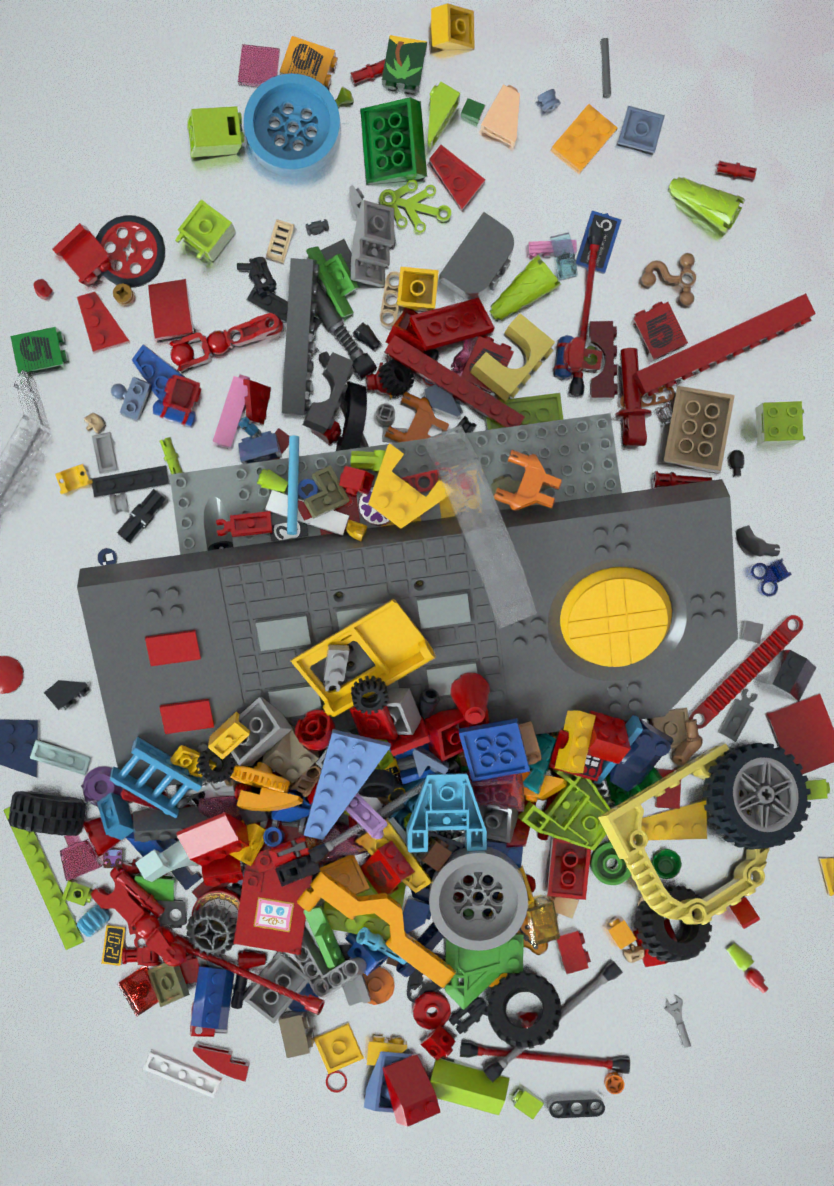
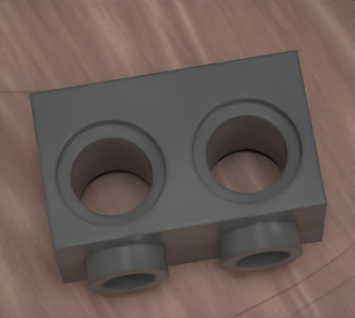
[148,899,188,928]

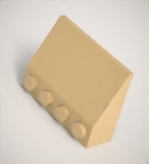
[664,386,735,473]

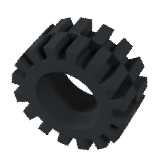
[378,359,414,396]
[351,676,389,714]
[196,748,235,783]

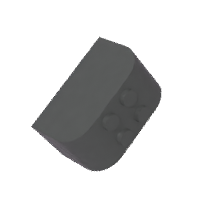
[439,212,514,300]

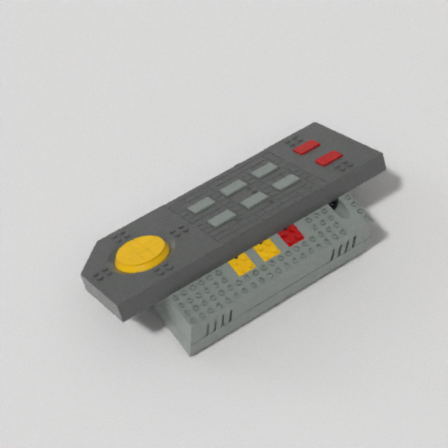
[77,413,738,789]

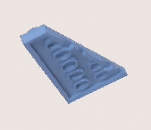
[304,729,391,840]

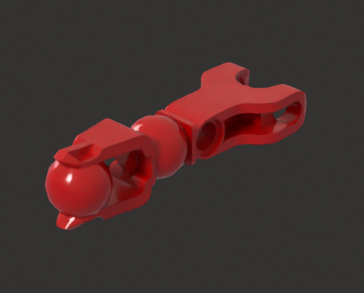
[169,313,284,371]
[91,867,187,967]

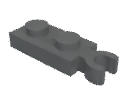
[718,689,758,742]

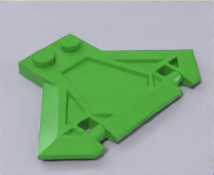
[445,896,524,1010]

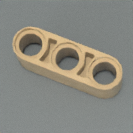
[380,271,400,329]

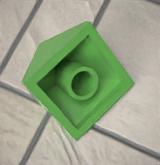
[135,873,178,902]

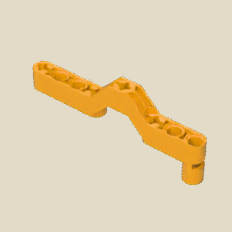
[297,870,456,988]

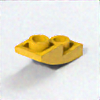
[170,745,216,778]

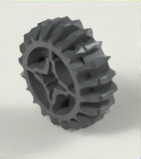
[186,904,236,957]

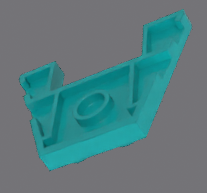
[523,733,556,794]

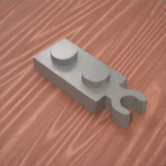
[324,645,349,692]

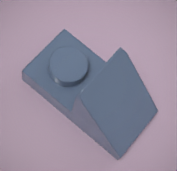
[413,746,449,778]

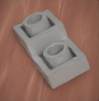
[349,185,364,221]

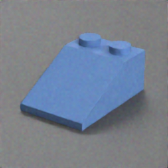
[238,431,282,464]
[364,1051,413,1113]

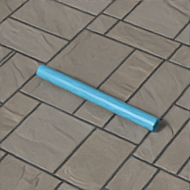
[287,435,299,535]

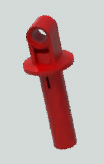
[615,348,652,446]

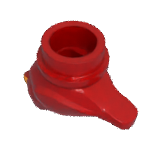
[366,362,393,398]

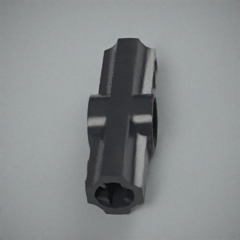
[117,489,167,543]

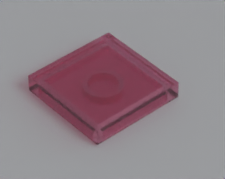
[238,44,280,86]

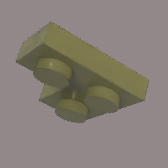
[304,465,350,519]

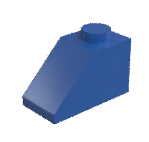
[403,896,431,933]

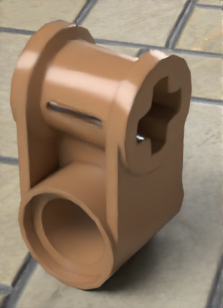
[289,761,321,797]

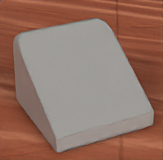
[741,620,764,643]

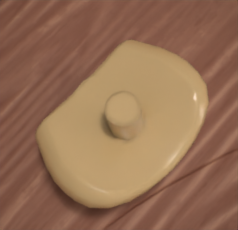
[84,413,104,433]
[624,944,645,963]

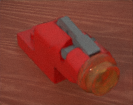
[255,835,318,873]

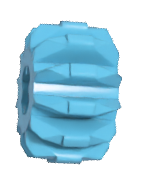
[77,905,110,937]

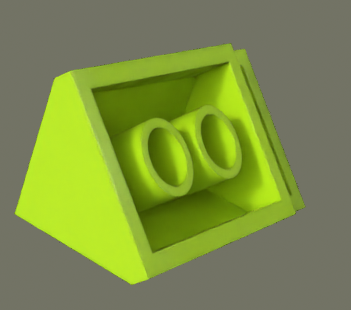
[429,1058,510,1115]

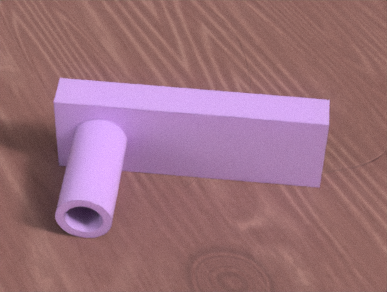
[345,793,388,839]

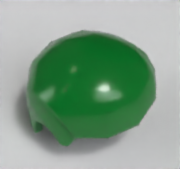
[652,849,682,879]

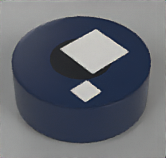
[97,548,118,565]

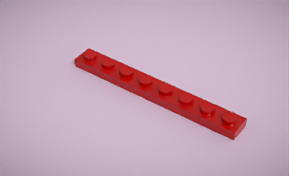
[384,335,525,428]

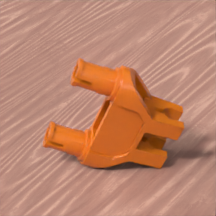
[384,391,449,443]
[493,449,562,510]

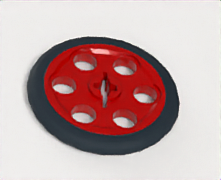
[96,215,165,287]

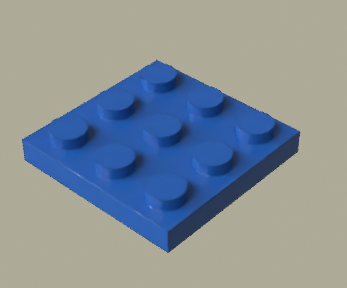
[459,718,530,782]

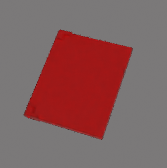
[767,693,834,775]

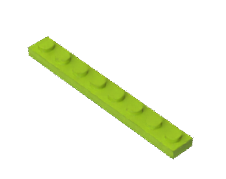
[3,807,85,950]

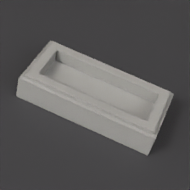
[92,432,119,474]

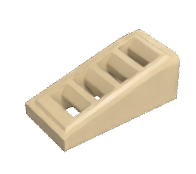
[265,219,295,264]

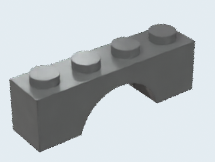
[302,352,354,434]

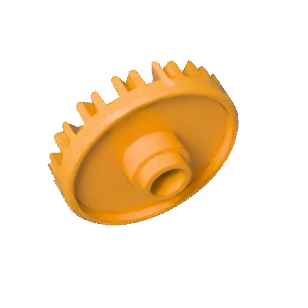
[230,762,290,793]

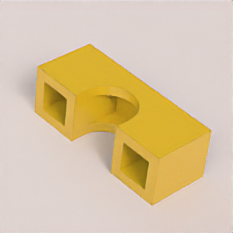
[555,711,596,773]

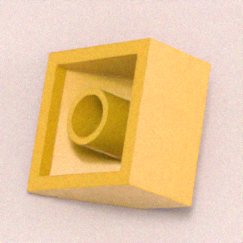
[431,3,475,50]
[397,267,439,311]

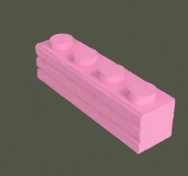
[528,240,577,257]

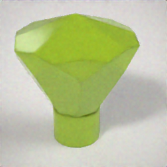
[335,87,354,107]

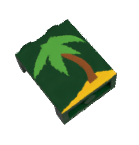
[382,35,427,93]

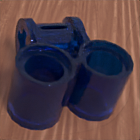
[748,558,792,597]

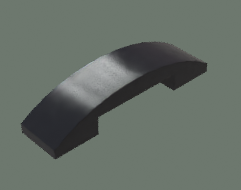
[336,381,367,451]

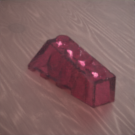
[458,770,524,812]

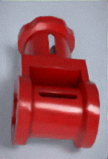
[122,945,161,966]

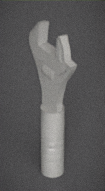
[665,995,691,1048]

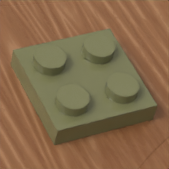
[147,963,190,1007]

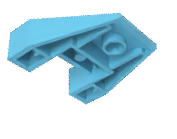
[406,773,487,852]

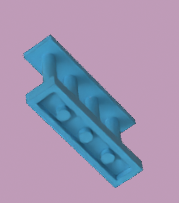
[109,737,203,818]

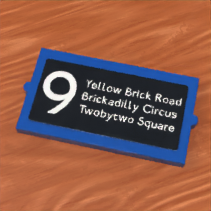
[575,210,622,273]

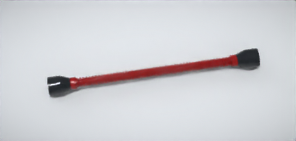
[568,226,604,396]
[460,1041,630,1074]

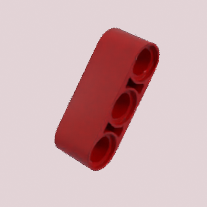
[401,468,453,493]

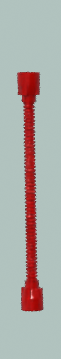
[175,935,325,1015]

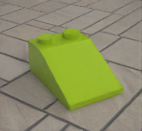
[428,81,460,151]

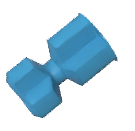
[238,417,258,436]

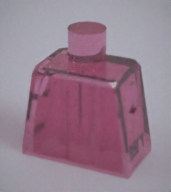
[60,835,103,881]

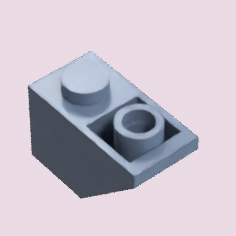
[424,385,462,418]

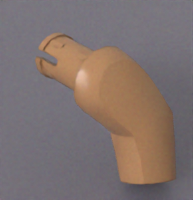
[673,719,703,765]

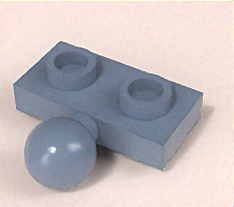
[111,377,152,420]

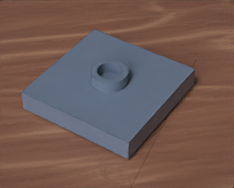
[618,106,665,153]

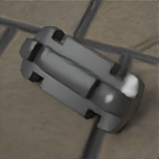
[305,219,329,234]

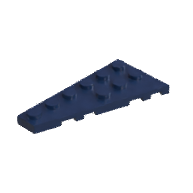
[0,719,39,778]

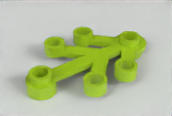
[379,180,451,234]

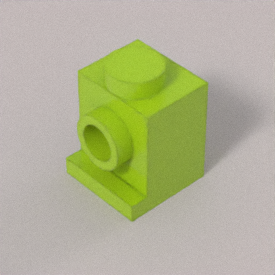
[62,879,93,906]

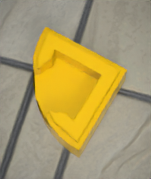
[346,520,367,541]

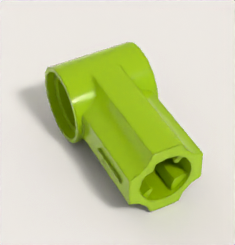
[351,450,386,472]

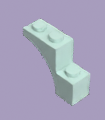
[135,841,199,882]

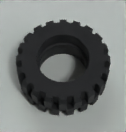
[8,791,86,836]
[635,886,712,962]
[487,971,562,1049]

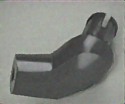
[736,525,780,557]

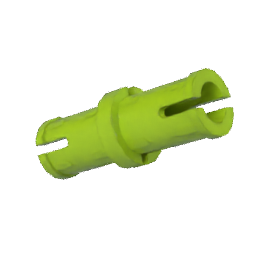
[159,437,183,474]

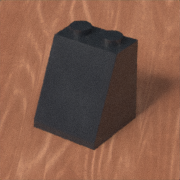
[764,650,817,701]

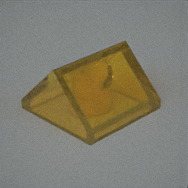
[527,896,560,946]

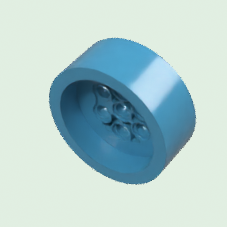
[243,73,341,178]

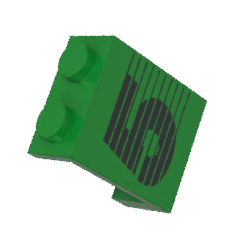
[10,327,68,376]

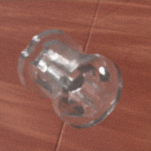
[655,401,673,426]

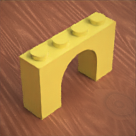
[470,313,555,402]

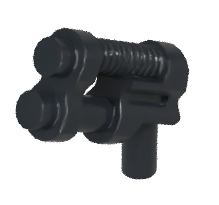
[237,257,277,296]
[449,997,488,1034]

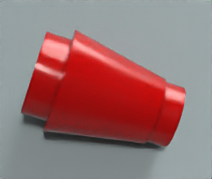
[237,951,266,970]

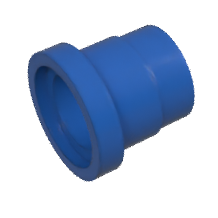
[263,827,285,847]

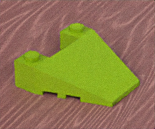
[518,769,611,850]

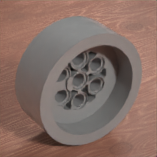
[429,847,528,951]

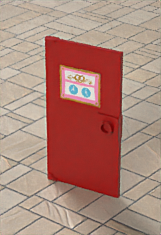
[233,819,318,955]

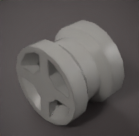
[109,492,129,513]

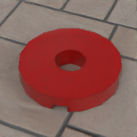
[412,991,451,1030]

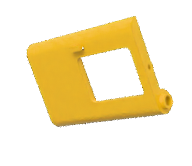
[291,599,436,717]

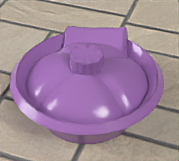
[81,767,123,807]

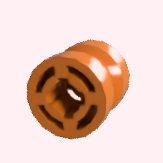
[604,1071,625,1094]

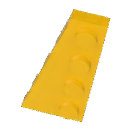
[355,818,432,893]

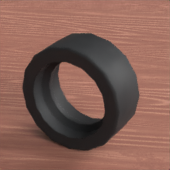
[358,769,394,798]

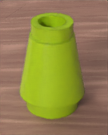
[257,469,288,493]
[726,942,755,972]

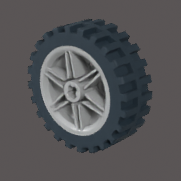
[703,743,811,850]

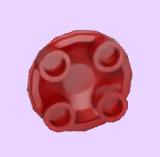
[0,656,24,694]

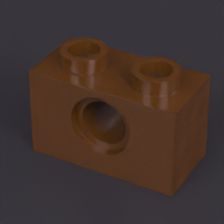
[416,837,452,872]

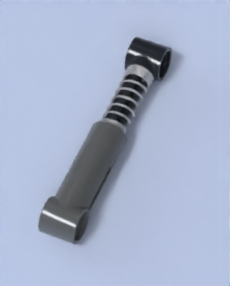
[315,278,377,379]

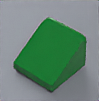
[461,98,485,123]

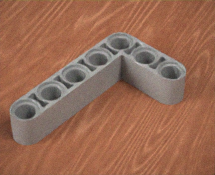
[293,926,366,997]

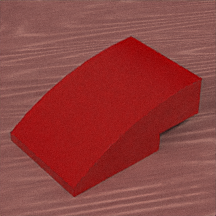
[148,279,194,340]

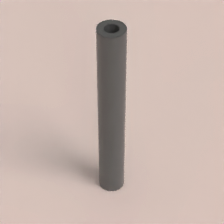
[601,38,611,96]

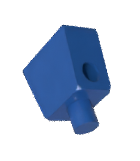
[345,933,388,976]

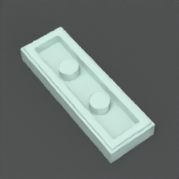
[30,740,91,775]

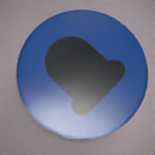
[298,479,318,499]

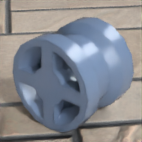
[537,89,561,112]

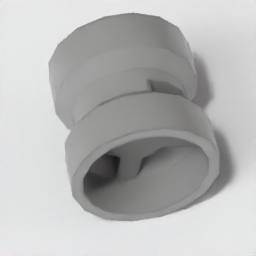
[376,403,395,427]

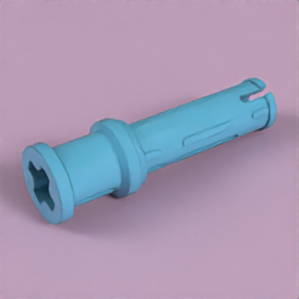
[356,927,406,964]

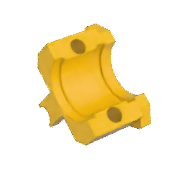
[55,464,93,494]

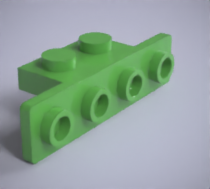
[306,246,359,318]
[303,906,345,971]

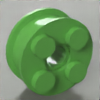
[590,841,631,885]

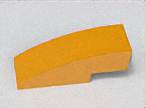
[237,787,303,811]

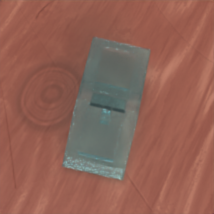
[550,232,578,280]

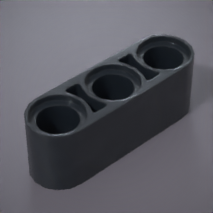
[548,1095,605,1119]

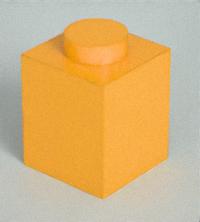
[606,917,637,950]

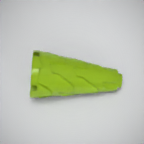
[669,177,745,233]
[489,255,561,320]

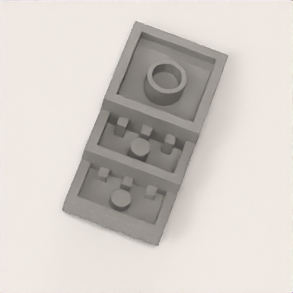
[351,200,394,287]

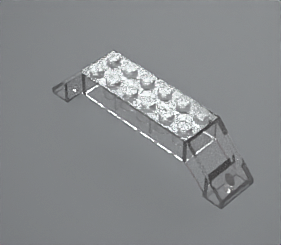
[0,369,51,525]
[423,425,537,629]

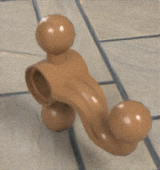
[641,253,696,306]

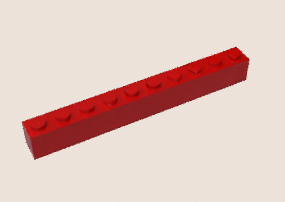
[632,293,816,397]

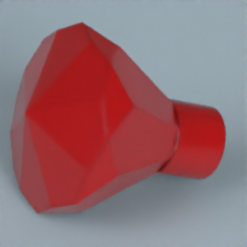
[519,1011,538,1028]

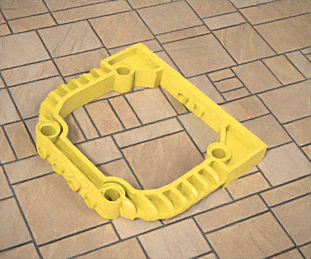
[598,743,770,925]

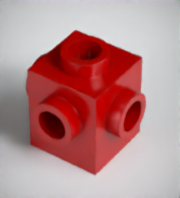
[420,1025,456,1060]

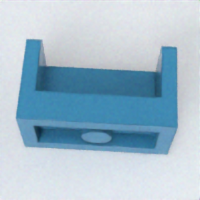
[97,793,133,840]

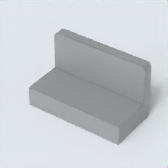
[338,963,371,1006]

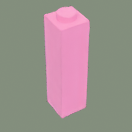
[213,374,250,449]

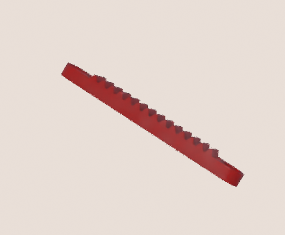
[689,615,803,729]

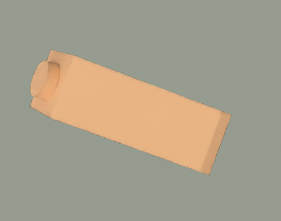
[481,84,520,147]

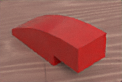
[193,1043,250,1082]

